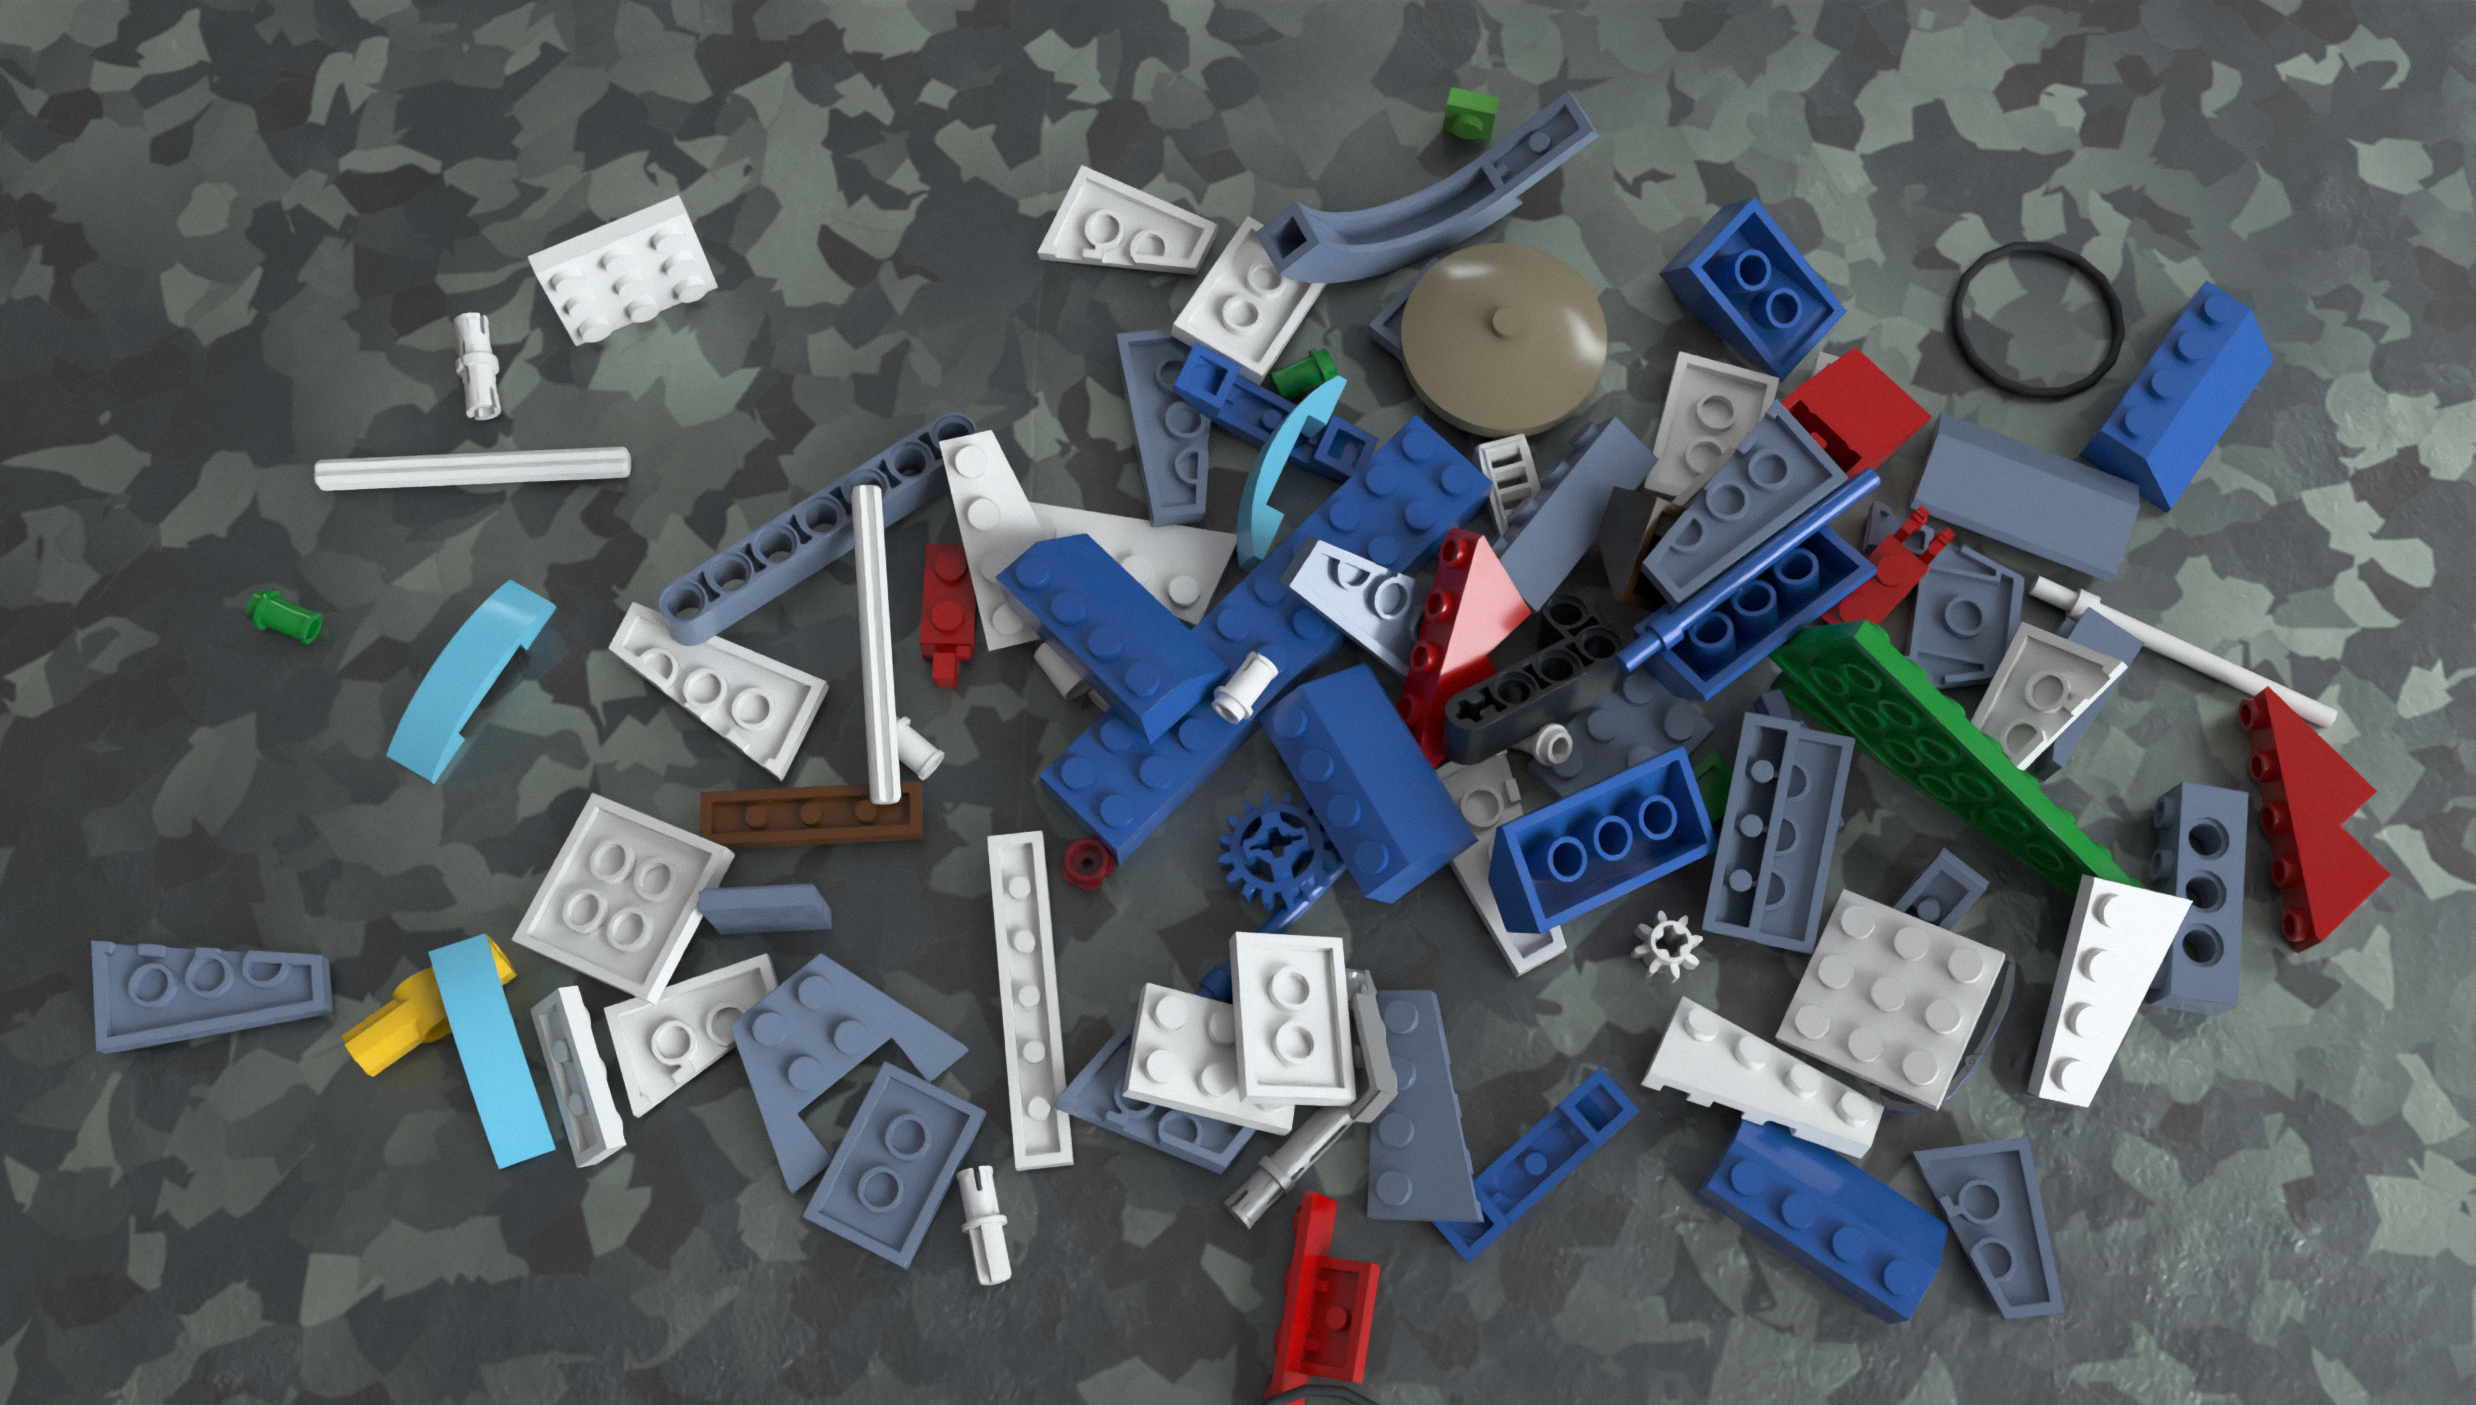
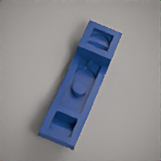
[1172,342,1379,482]
[1432,1067,1640,1263]

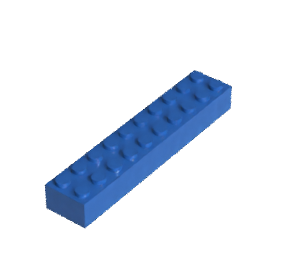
[1039,415,1493,866]

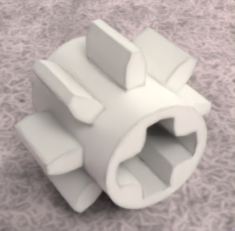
[1630,911,1703,983]

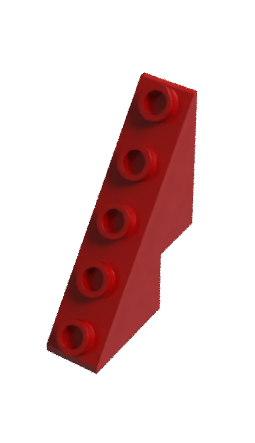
[1396,527,1531,769]
[2239,686,2391,953]

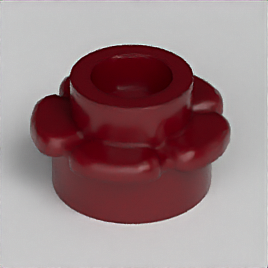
[1061,837,1115,890]

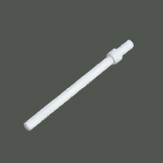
[2029,575,2338,729]

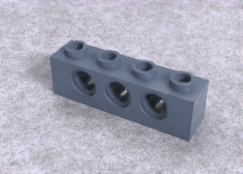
[2149,781,2248,1016]

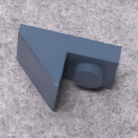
[1891,847,1990,931]

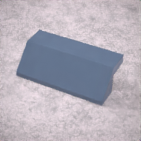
[1910,412,2140,583]
[1702,711,1855,955]

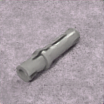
[1223,1106,1356,1230]

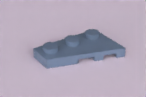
[1053,1020,1257,1174]
[1910,1137,2065,1320]

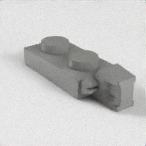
[1345,968,1398,1123]

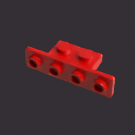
[1263,1191,1380,1405]

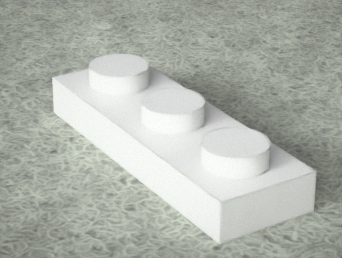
[530,985,626,1168]

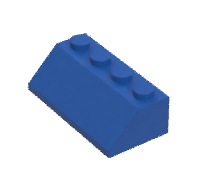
[2079,280,2274,513]
[1633,525,1876,702]
[996,533,1232,745]
[1258,663,1479,904]
[1488,745,1719,934]
[1693,1115,1949,1324]

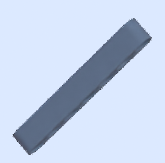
[658,413,977,646]

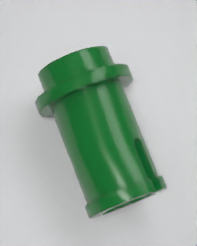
[1268,348,1338,400]
[246,589,323,645]

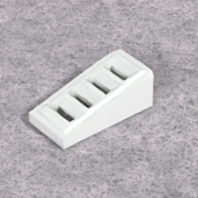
[1472,434,1541,536]

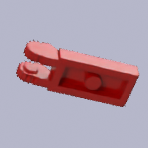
[1819,505,1956,625]

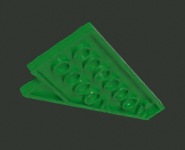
[1767,619,2148,900]

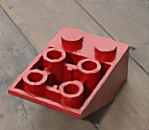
[1781,347,1932,482]

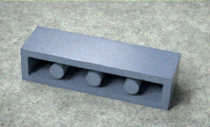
[1488,416,1659,614]

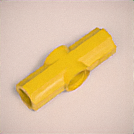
[342,934,517,1077]

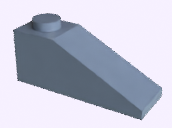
[2035,607,2144,782]

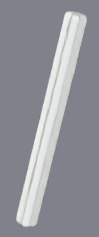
[314,447,631,491]
[851,485,901,805]

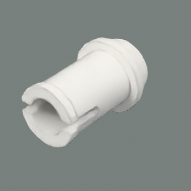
[1212,651,1278,724]
[896,715,945,781]
[1511,723,1573,766]

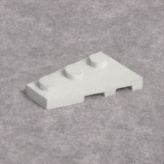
[1037,165,1218,275]
[604,953,779,1118]

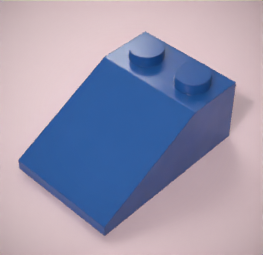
[1659,197,1847,381]

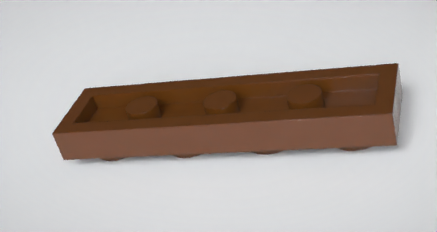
[700,781,924,849]

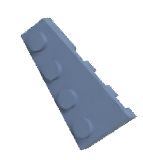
[1114,328,1211,527]
[91,941,333,1054]
[1367,990,1484,1222]

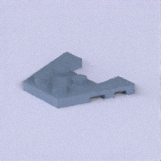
[1863,501,2025,689]
[730,953,969,1194]

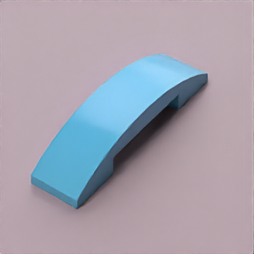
[1236,375,1347,572]
[386,580,557,784]
[428,933,556,1169]

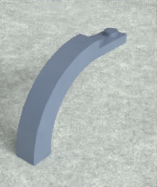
[1255,90,1600,283]

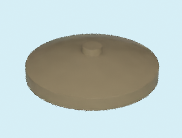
[1399,243,1608,438]

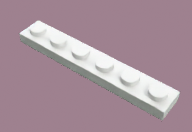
[987,831,1074,1171]

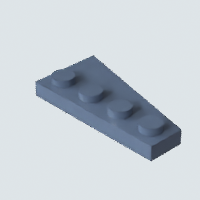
[1641,399,1848,610]
[1278,536,1432,682]

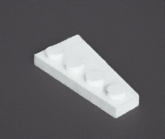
[2027,874,2192,1107]

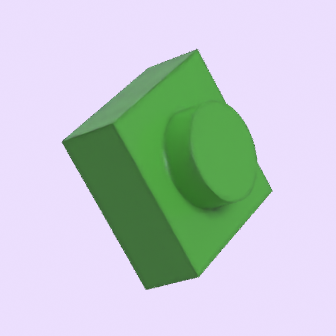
[1442,87,1500,141]

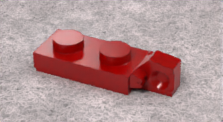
[920,544,978,689]

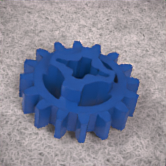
[1218,791,1338,912]

